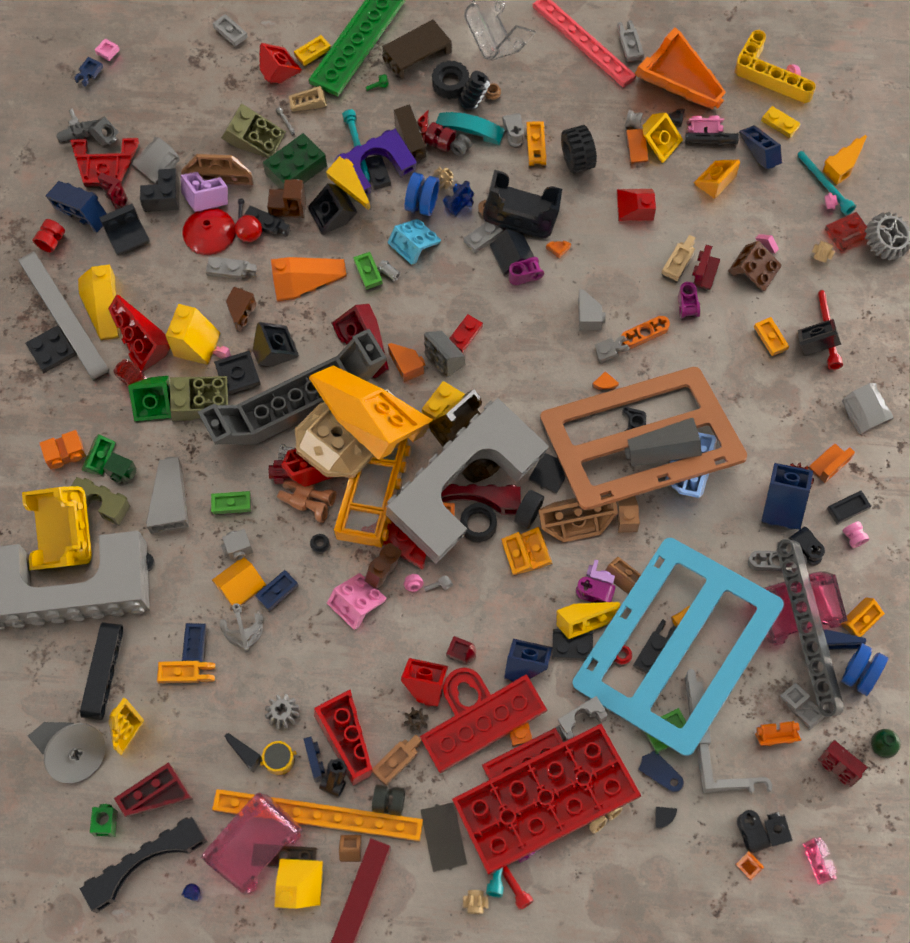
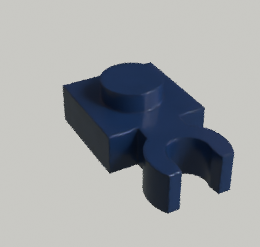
[74,57,103,87]

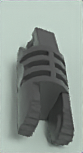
[57,120,97,142]

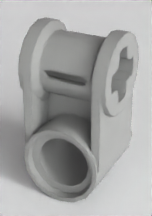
[502,113,524,147]

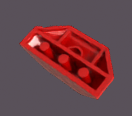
[281,448,334,487]

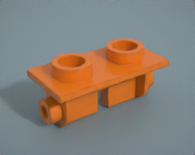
[755,721,801,746]

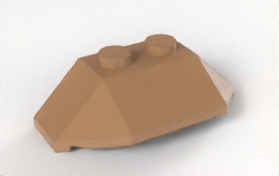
[181,154,254,185]
[538,494,618,543]

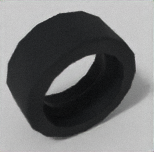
[514,489,544,529]
[460,503,497,542]

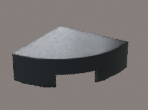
[668,109,685,127]
[655,807,677,829]

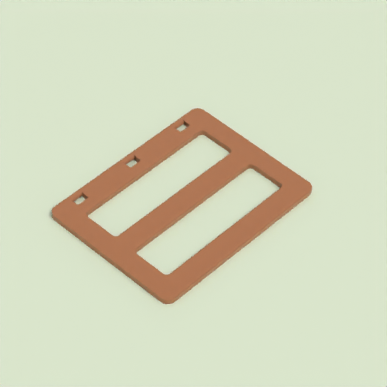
[540,367,747,510]

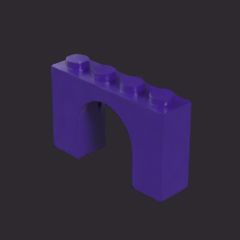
[335,128,417,201]

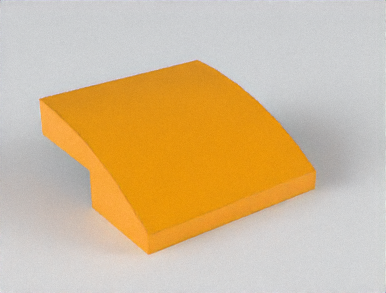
[501,527,553,575]

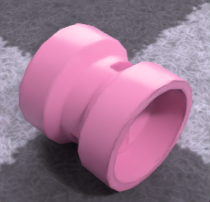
[842,521,870,548]

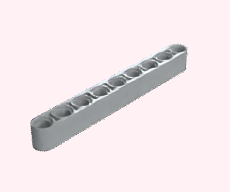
[18,251,109,380]

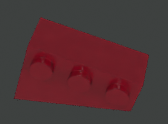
[114,762,193,817]

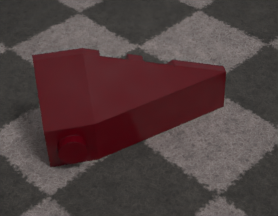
[332,304,389,379]

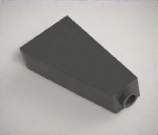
[625,418,702,466]

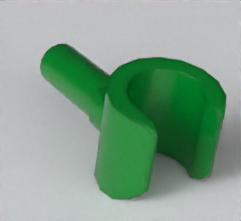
[366,74,389,91]

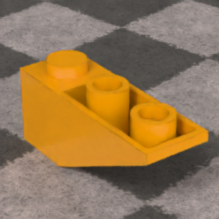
[822,135,867,185]

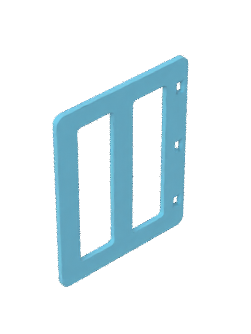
[573,538,784,756]

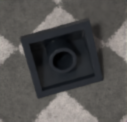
[490,229,534,275]
[798,319,842,356]

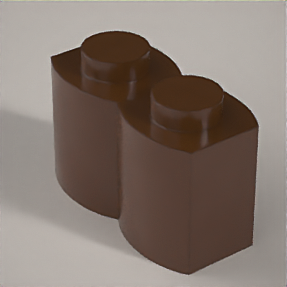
[364,543,401,589]

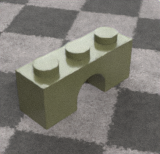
[71,477,131,526]

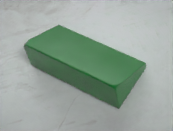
[82,434,116,476]

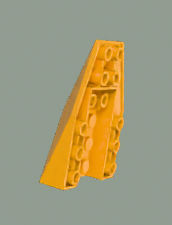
[309,365,432,460]

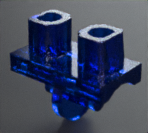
[443,180,474,216]

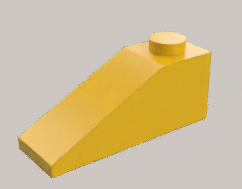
[326,156,371,210]
[556,602,621,639]

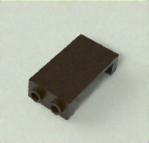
[382,19,452,80]

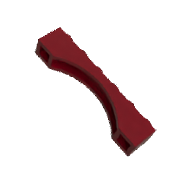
[441,484,521,515]

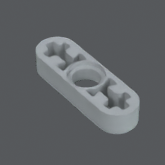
[748,551,807,572]

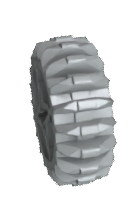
[865,211,910,261]

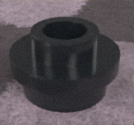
[310,534,330,553]

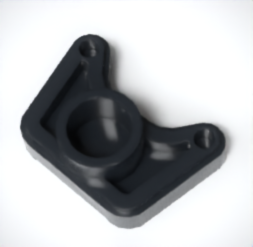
[622,407,646,431]

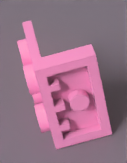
[327,573,387,630]

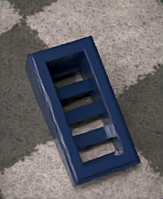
[823,629,866,650]

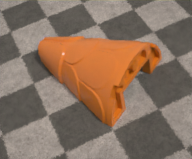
[635,27,726,109]

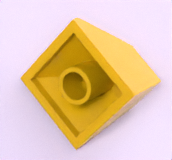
[642,112,683,163]
[274,859,323,909]

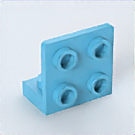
[387,219,441,265]

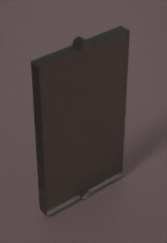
[420,803,467,872]

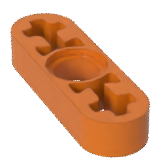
[621,316,670,349]

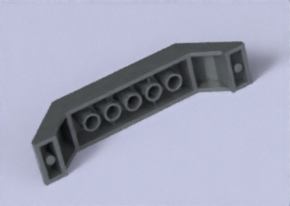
[198,329,387,445]

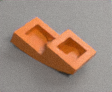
[626,129,648,163]

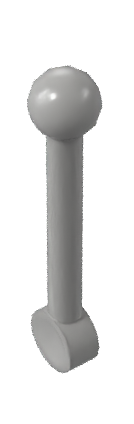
[276,107,295,135]

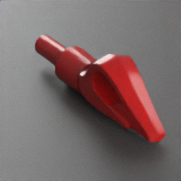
[417,110,429,145]

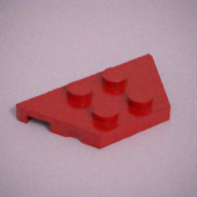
[361,520,426,570]

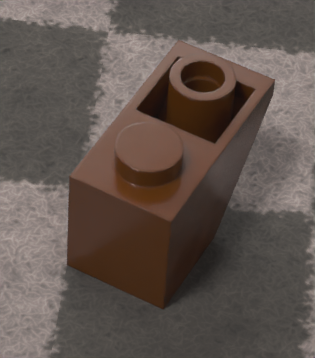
[226,287,256,332]

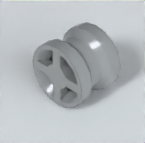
[625,110,643,129]

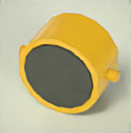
[260,741,297,775]

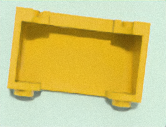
[22,486,92,570]

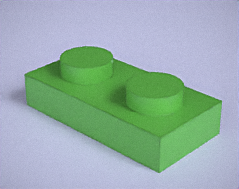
[353,252,383,290]
[211,491,251,514]

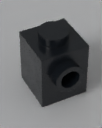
[764,812,793,846]

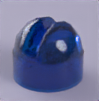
[181,883,200,901]

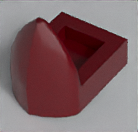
[446,636,476,664]

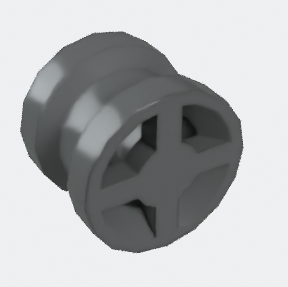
[450,134,472,157]

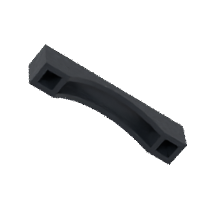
[80,817,208,914]

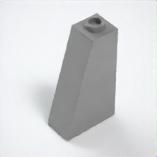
[146,457,189,534]

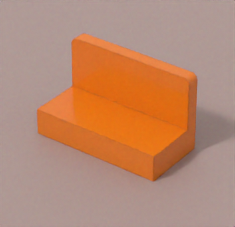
[809,444,855,483]

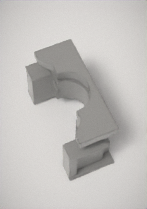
[556,696,608,741]

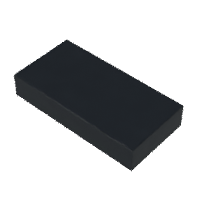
[827,490,872,525]

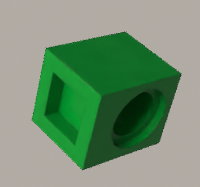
[90,804,118,837]

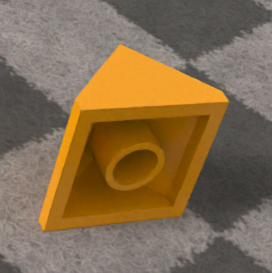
[694,159,740,199]
[212,557,266,606]

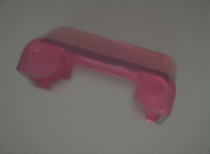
[754,571,848,645]
[201,793,303,895]

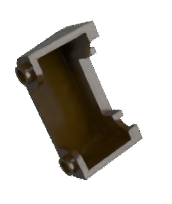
[429,389,501,483]

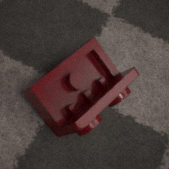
[692,244,720,290]

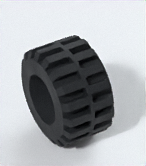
[561,125,597,173]

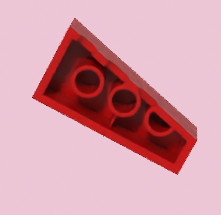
[314,689,372,786]

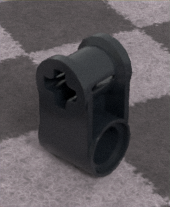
[788,526,825,565]
[737,810,771,854]

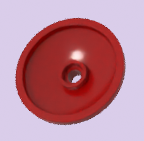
[182,208,236,255]

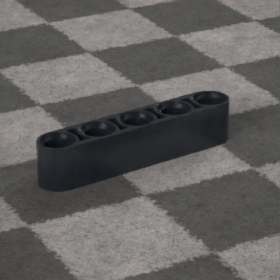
[80,622,124,720]

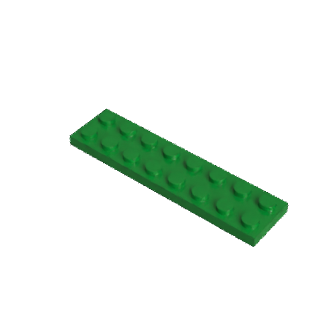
[308,0,405,96]

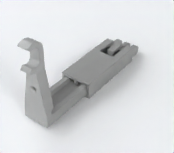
[685,669,772,794]

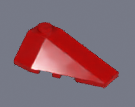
[108,295,171,372]

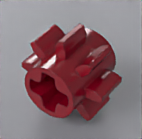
[268,460,289,484]

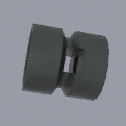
[372,784,405,816]

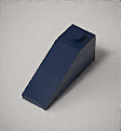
[739,125,782,169]

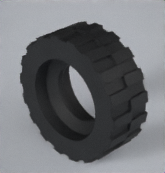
[432,60,469,99]

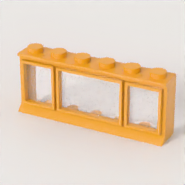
[334,438,411,548]

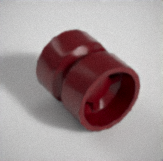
[424,122,456,152]

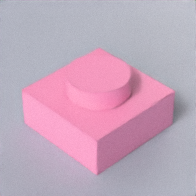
[95,38,120,61]

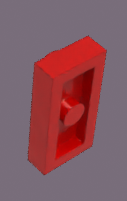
[449,314,483,353]

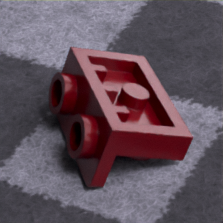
[98,172,128,210]

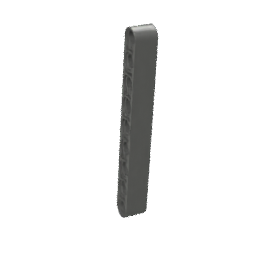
[777,539,844,717]

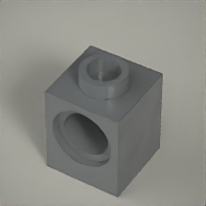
[88,116,119,146]

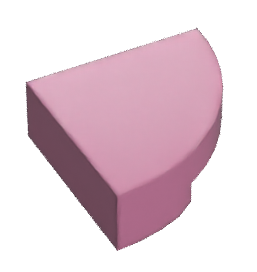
[755,234,779,253]
[213,346,231,359]

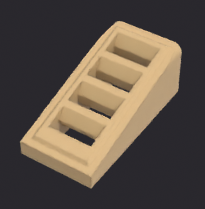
[289,86,327,112]

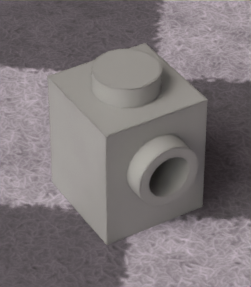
[221,529,253,561]

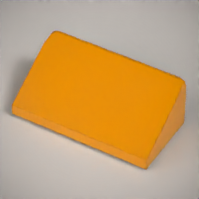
[840,597,885,637]

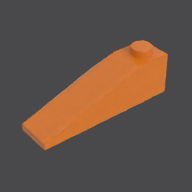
[271,257,347,302]

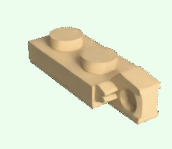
[661,235,696,282]

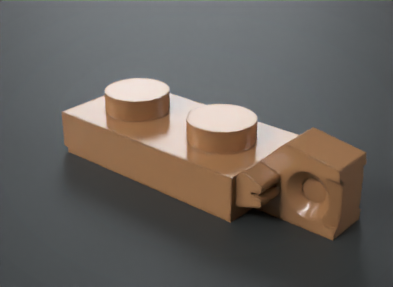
[372,735,422,786]

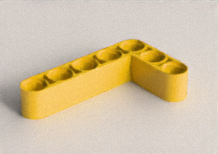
[734,30,816,103]

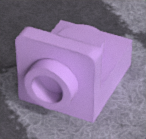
[586,560,615,584]

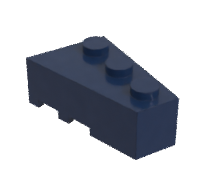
[45,181,107,233]

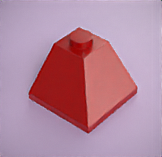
[260,43,302,83]
[617,189,656,221]
[401,658,448,706]

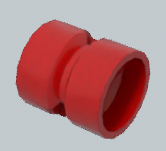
[32,219,65,253]

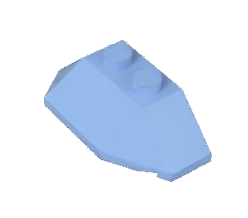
[665,432,717,498]

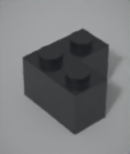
[140,168,180,212]

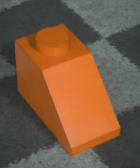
[388,343,426,382]

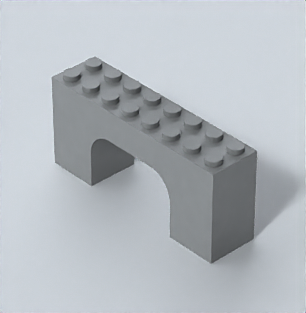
[385,398,549,564]
[0,531,150,630]

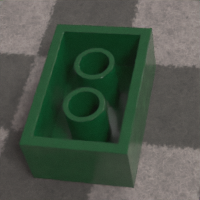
[263,133,327,190]

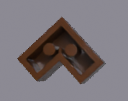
[267,179,306,218]

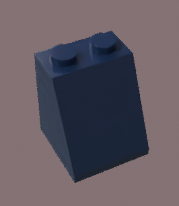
[761,463,813,530]

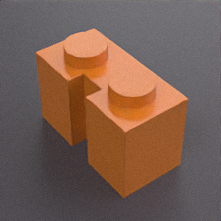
[39,430,87,470]

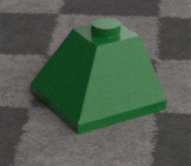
[128,375,171,421]

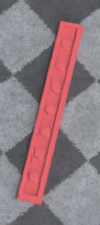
[533,0,636,88]

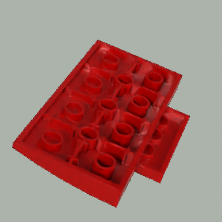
[452,724,641,875]

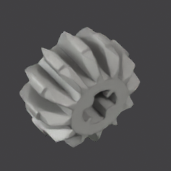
[265,694,300,729]

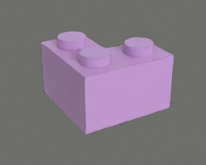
[181,172,228,212]

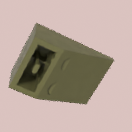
[221,103,286,158]
[170,376,228,421]

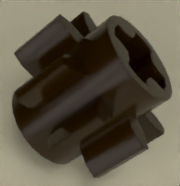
[404,707,429,734]

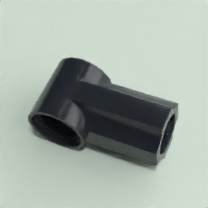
[319,758,347,798]

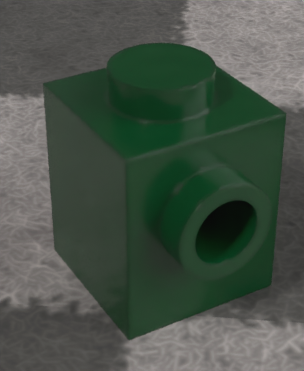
[103,452,137,484]

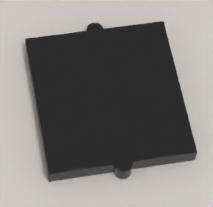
[529,453,566,494]

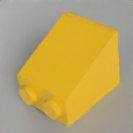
[165,304,220,365]

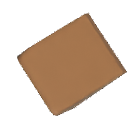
[339,835,362,862]

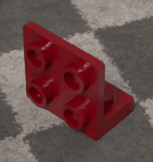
[818,740,868,787]

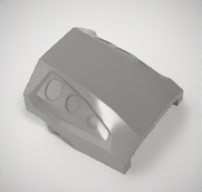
[132,137,180,184]
[842,383,893,435]

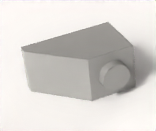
[578,289,606,330]

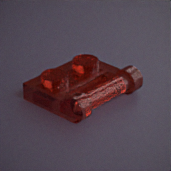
[825,212,867,252]

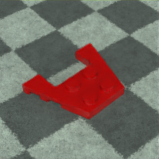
[70,138,139,187]

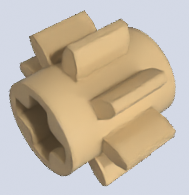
[432,167,454,190]
[812,241,835,263]
[463,890,488,914]

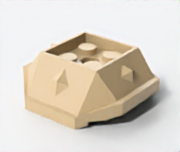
[295,402,374,478]

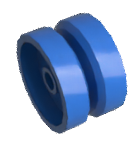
[404,172,440,217]
[841,643,889,696]

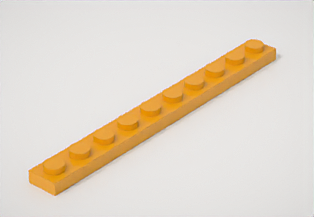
[212,789,423,842]

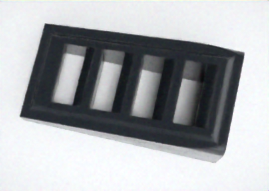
[225,733,262,772]

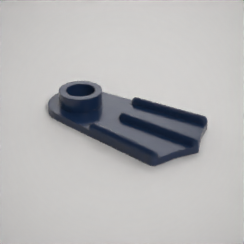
[639,750,684,792]

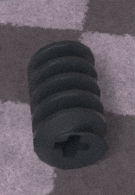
[458,71,490,110]

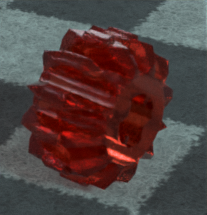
[113,359,146,387]

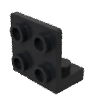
[99,203,150,255]

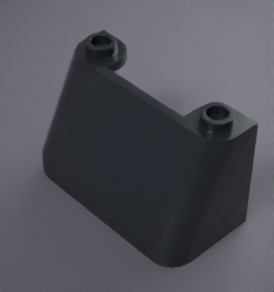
[483,170,563,238]

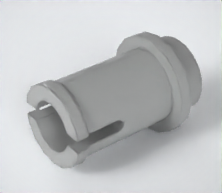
[377,260,401,281]

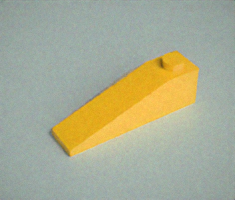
[78,264,119,340]
[108,697,144,755]

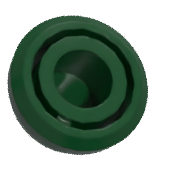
[871,729,901,758]

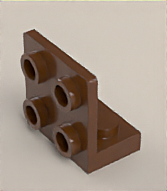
[728,241,782,291]

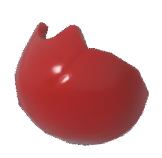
[235,215,262,243]

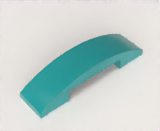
[436,112,505,145]

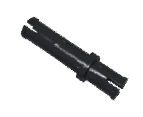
[685,131,739,145]

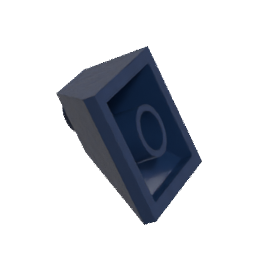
[504,639,552,682]

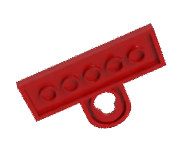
[420,668,548,773]

